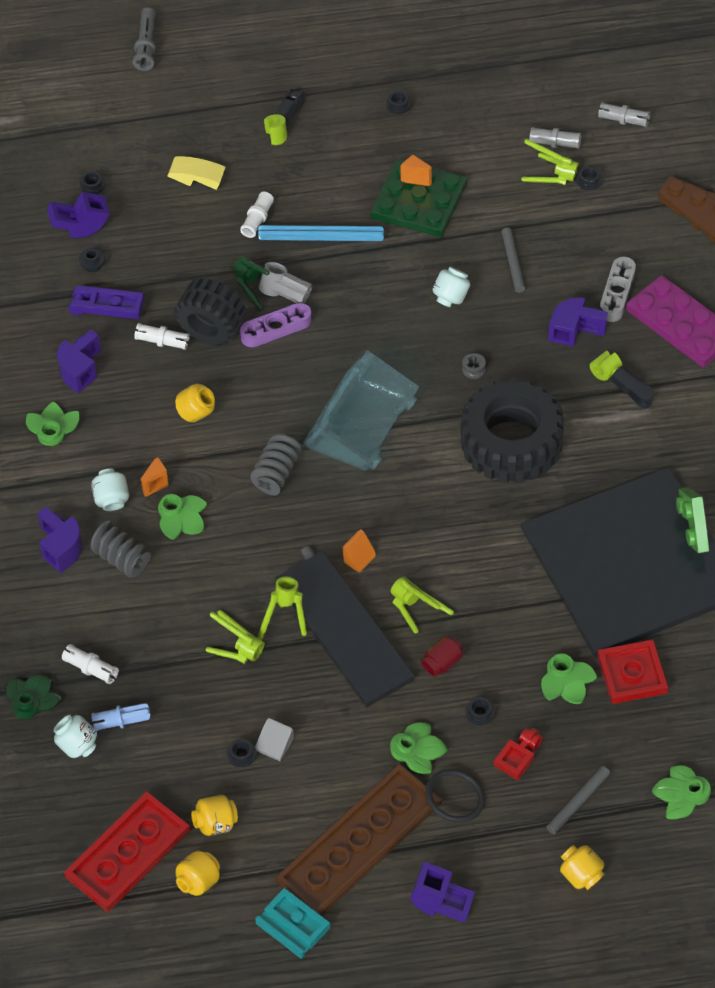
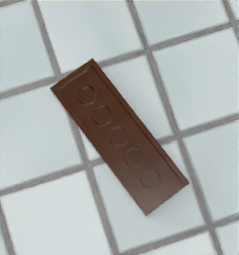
[275,763,442,916]

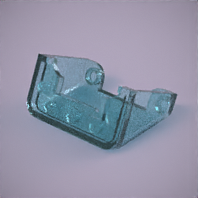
[303,350,419,471]

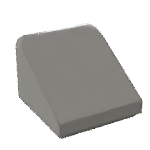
[255,718,294,761]

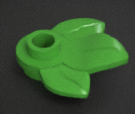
[26,402,80,446]
[158,494,207,540]
[541,654,597,704]
[390,722,447,774]
[652,765,711,820]

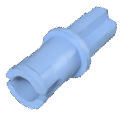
[92,703,150,731]

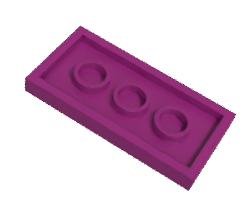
[626,275,715,368]

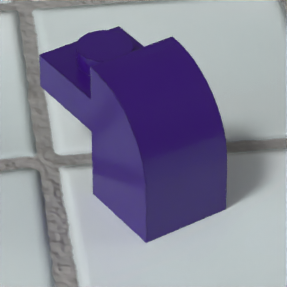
[47,192,110,238]
[548,298,608,346]
[57,330,101,393]
[38,507,82,573]
[411,861,475,923]

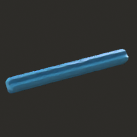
[258,225,384,241]

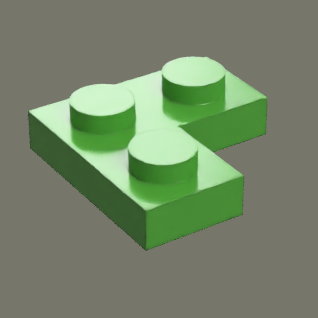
[676,487,709,553]

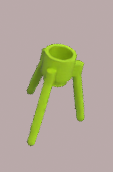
[521,139,579,185]
[257,577,307,640]
[391,577,454,634]
[206,610,265,664]

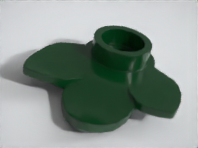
[6,674,61,719]

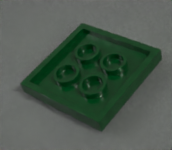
[370,159,467,238]

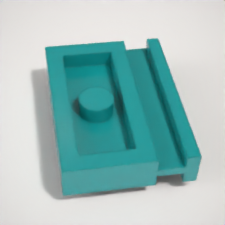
[255,888,330,959]

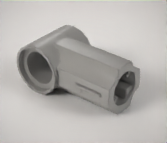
[258,262,312,304]

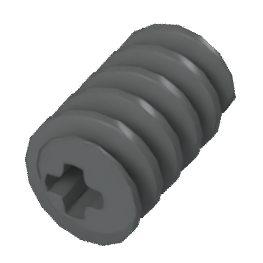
[250,434,301,496]
[91,521,151,578]

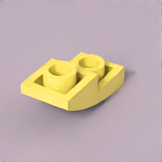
[168,156,225,190]

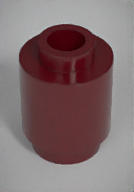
[421,636,463,678]

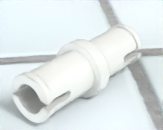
[240,192,274,238]
[135,323,190,350]
[62,644,119,684]

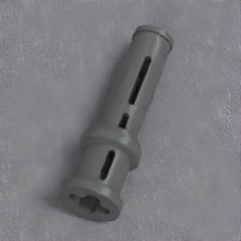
[132,7,156,71]

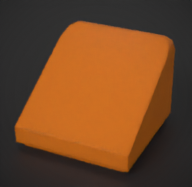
[400,155,432,186]
[141,457,169,497]
[343,529,376,572]

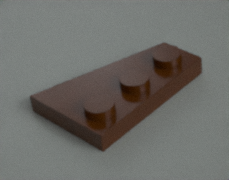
[658,176,715,244]

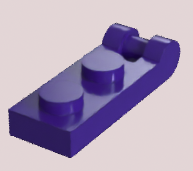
[68,286,145,319]

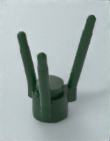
[233,256,270,311]

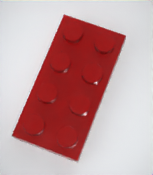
[64,791,190,913]

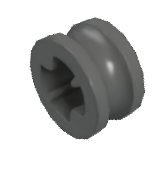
[462,353,486,379]

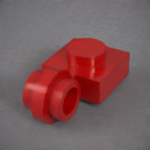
[494,728,543,781]

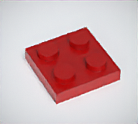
[597,640,668,704]

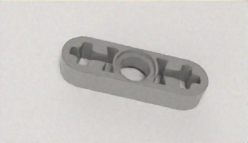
[600,257,636,322]

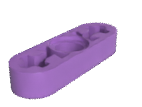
[240,303,312,347]

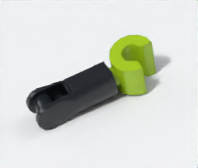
[264,88,306,145]
[590,351,654,408]

